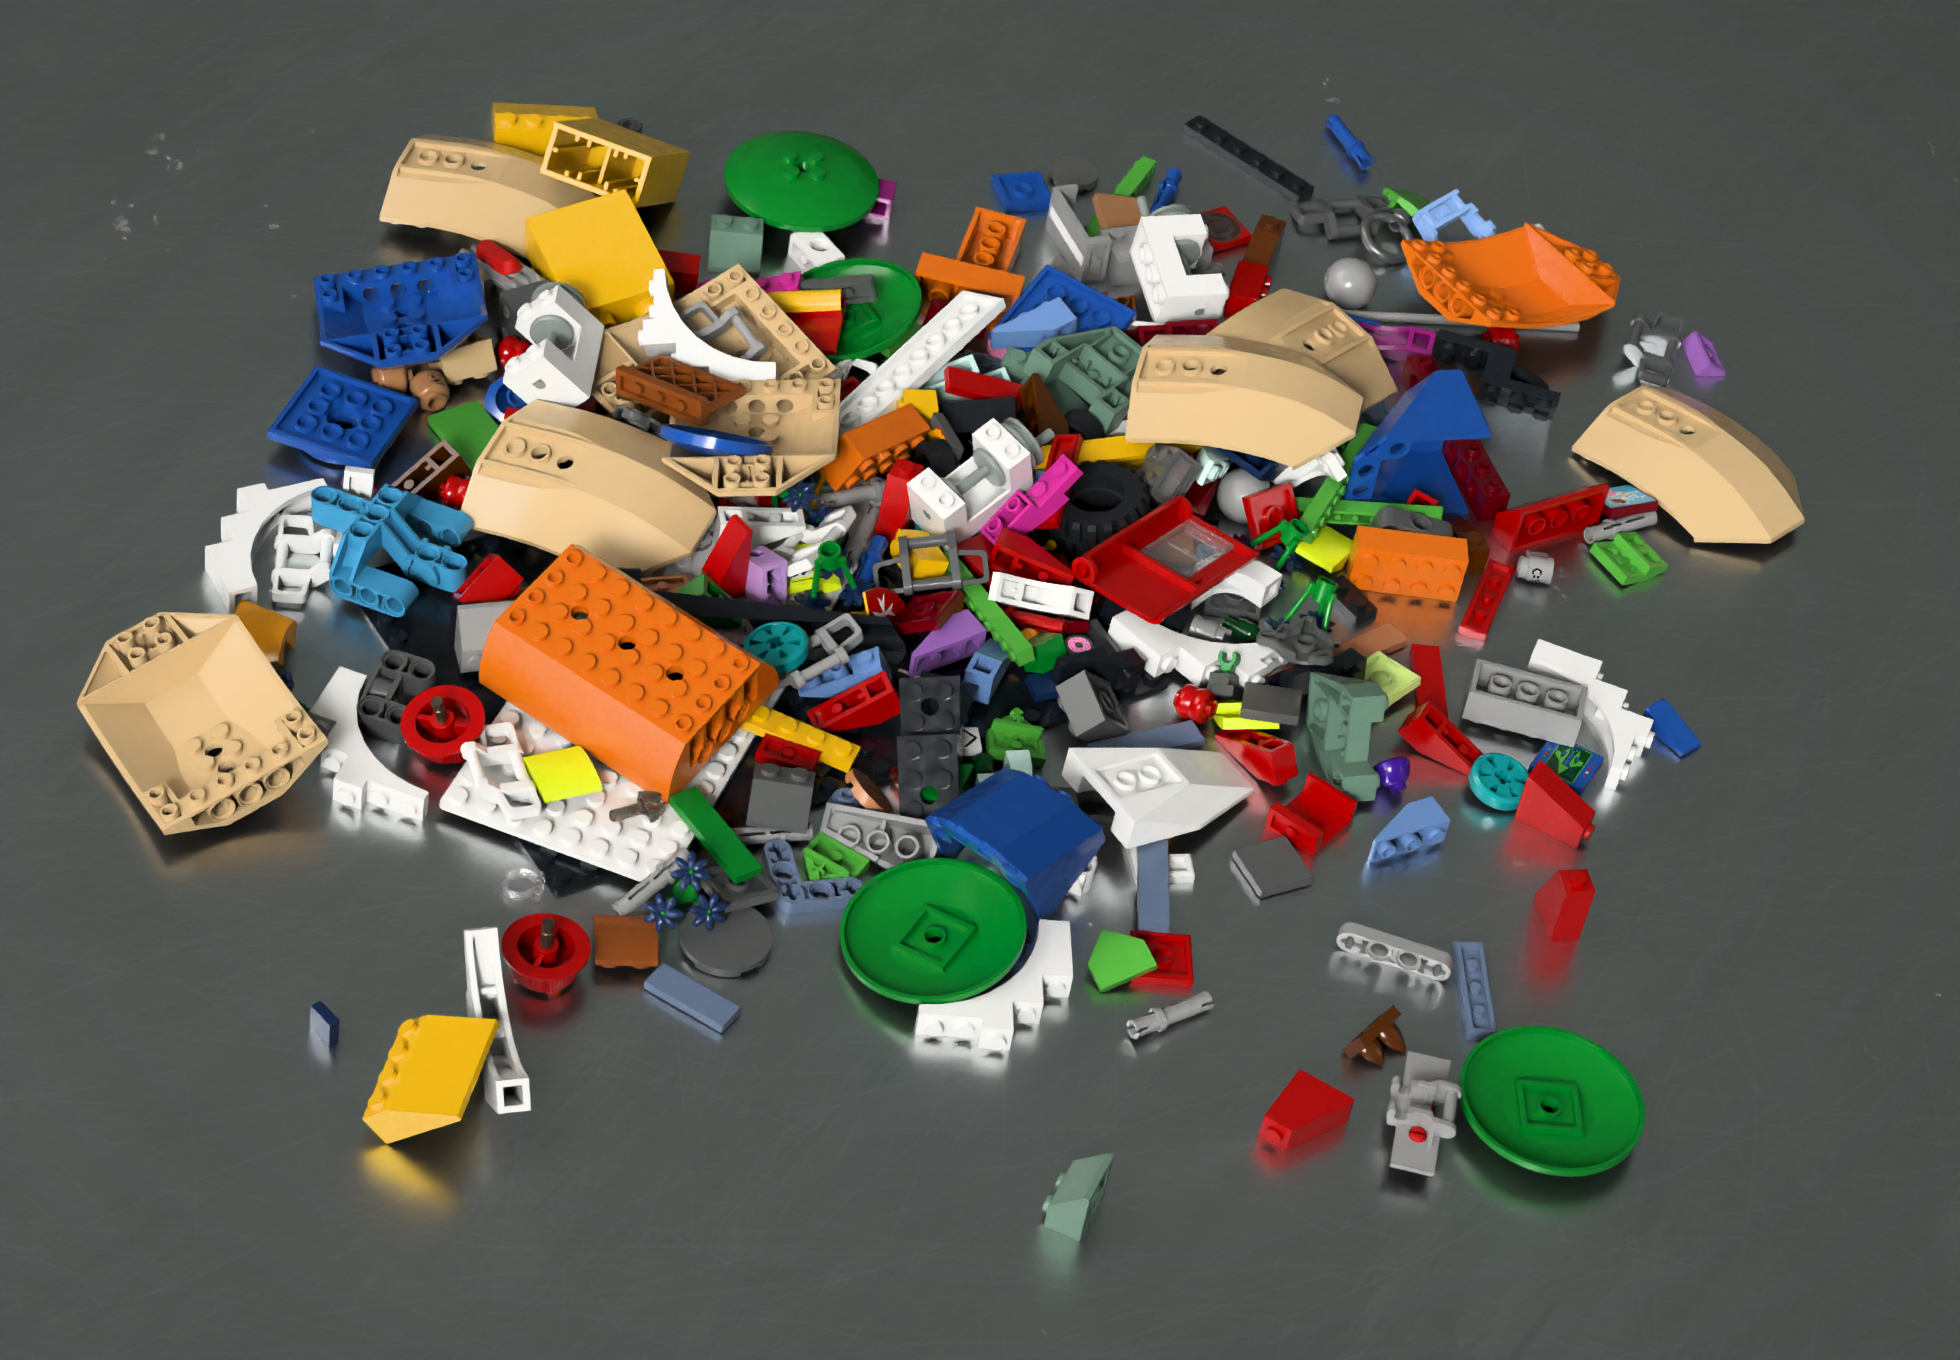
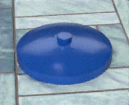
[659,423,774,457]

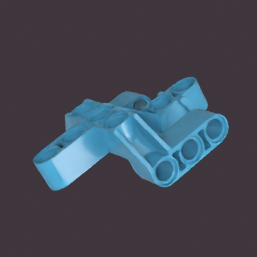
[311,483,474,618]

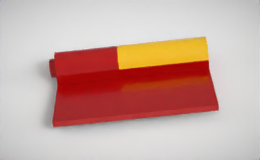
[766,289,846,355]

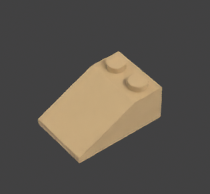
[427,330,497,386]

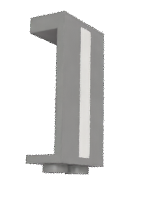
[1045,184,1112,284]

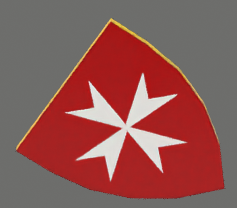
[850,587,905,623]

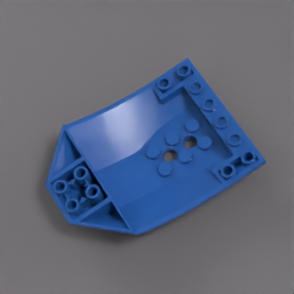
[313,253,489,371]

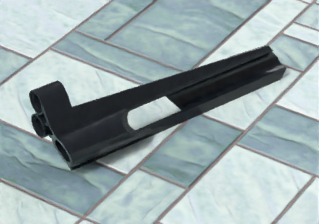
[616,567,907,664]

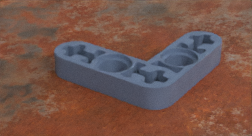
[762,839,864,914]

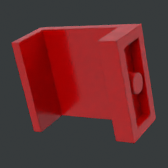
[1264,772,1358,859]

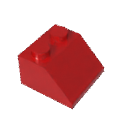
[451,553,524,603]

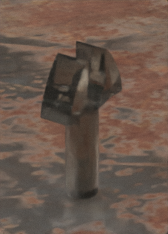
[609,791,666,823]

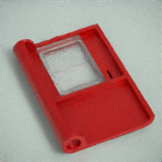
[1072,495,1260,624]

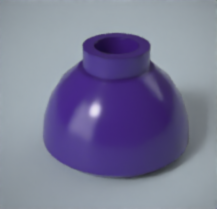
[1373,756,1410,793]

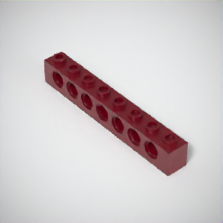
[1400,355,1510,522]

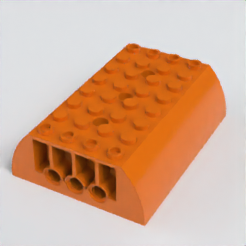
[479,544,779,805]

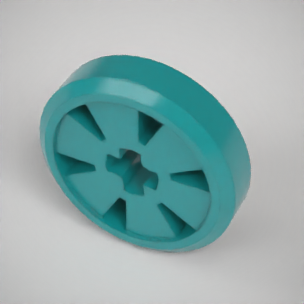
[743,621,810,674]
[1468,753,1529,811]

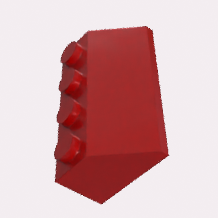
[1491,484,1610,553]

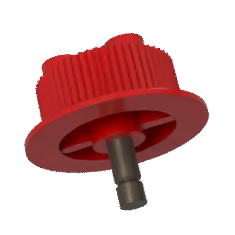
[400,685,485,764]
[501,913,591,994]

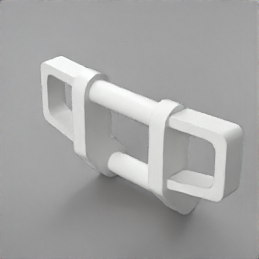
[773,505,857,577]
[271,514,336,604]
[460,722,542,820]

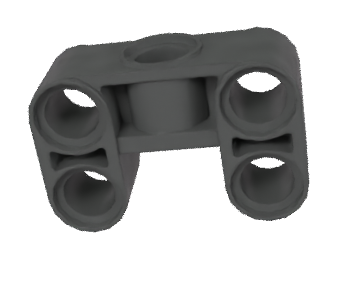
[1370,506,1454,537]
[357,650,436,744]

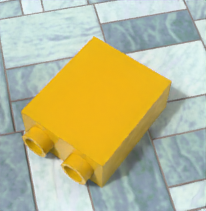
[540,117,691,208]
[525,189,675,329]

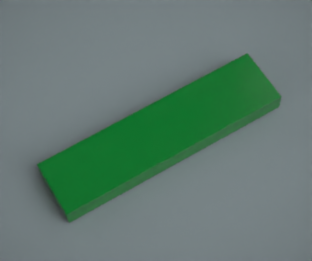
[669,786,763,885]

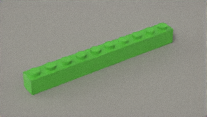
[1084,156,1157,237]
[1300,423,1378,544]
[1295,497,1444,526]
[943,550,1035,667]

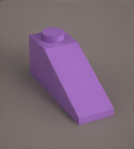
[908,609,987,678]

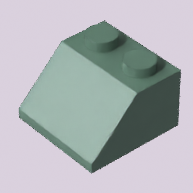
[707,214,764,277]
[1042,1153,1114,1241]

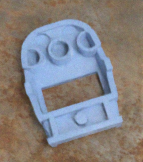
[1412,189,1496,242]

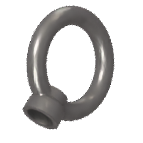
[1360,209,1414,264]

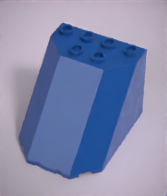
[1343,369,1492,516]
[925,768,1106,924]

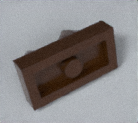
[1343,1005,1406,1065]

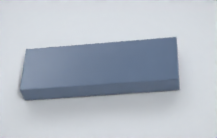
[644,963,741,1033]

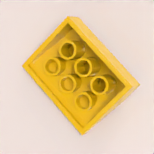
[492,102,599,156]
[362,1015,500,1144]

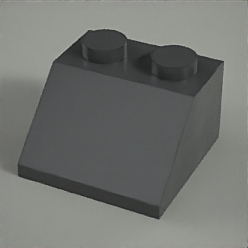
[1055,670,1131,743]
[746,763,816,834]

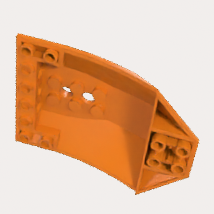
[1400,222,1621,329]

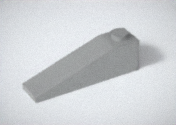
[820,802,942,869]

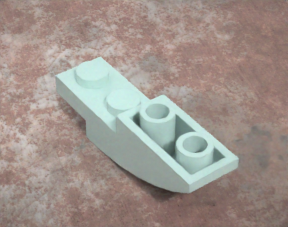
[1192,446,1233,486]

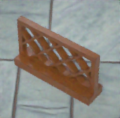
[616,354,745,427]

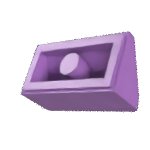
[1682,331,1726,377]

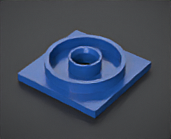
[989,264,1137,353]
[267,365,419,469]

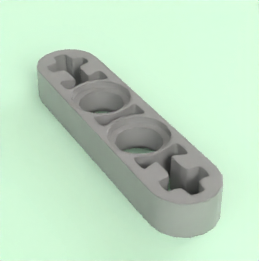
[1336,922,1454,981]

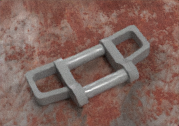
[678,301,768,361]
[775,613,864,690]

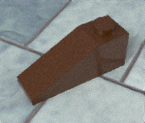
[1242,214,1286,268]
[1020,373,1070,446]
[391,439,472,500]
[1443,514,1490,575]

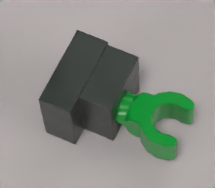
[1207,651,1244,701]

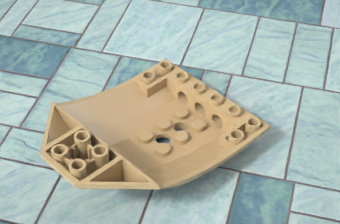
[379,134,600,260]
[591,263,837,424]
[1190,288,1398,414]
[1125,335,1364,471]
[662,378,841,497]
[1572,385,1805,544]
[460,399,717,575]
[76,612,329,835]

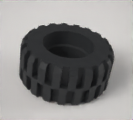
[1045,460,1150,558]

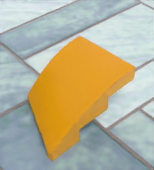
[234,600,297,667]

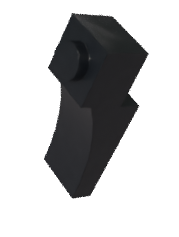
[1050,646,1146,690]
[1279,648,1367,695]

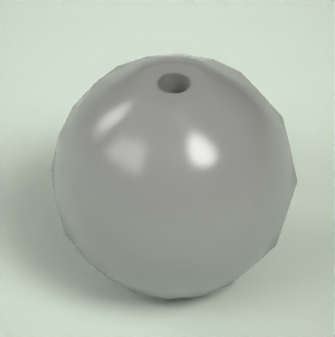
[1323,257,1377,310]
[1217,468,1271,524]

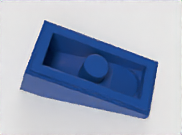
[1643,698,1701,757]

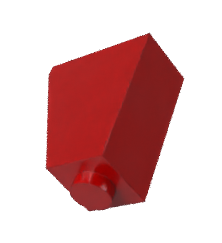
[874,458,924,548]
[1514,760,1596,849]
[1534,869,1595,941]
[1258,1069,1355,1151]

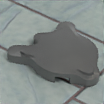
[611,404,667,441]
[1256,616,1334,666]

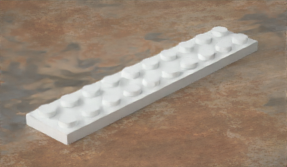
[838,290,1006,439]

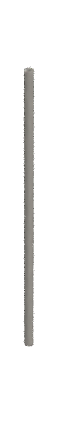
[1341,309,1580,332]

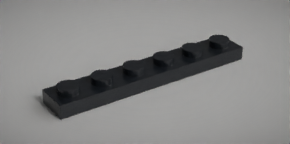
[1182,115,1314,203]

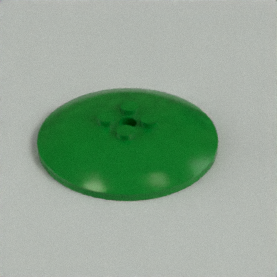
[724,131,879,232]
[802,258,923,365]
[840,858,1027,1004]
[1458,1025,1645,1177]

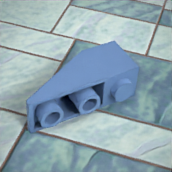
[990,297,1077,349]
[963,638,1011,705]
[798,646,892,698]
[1368,796,1451,863]

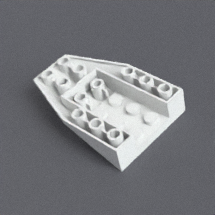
[1062,748,1255,849]

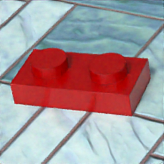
[754,733,822,772]

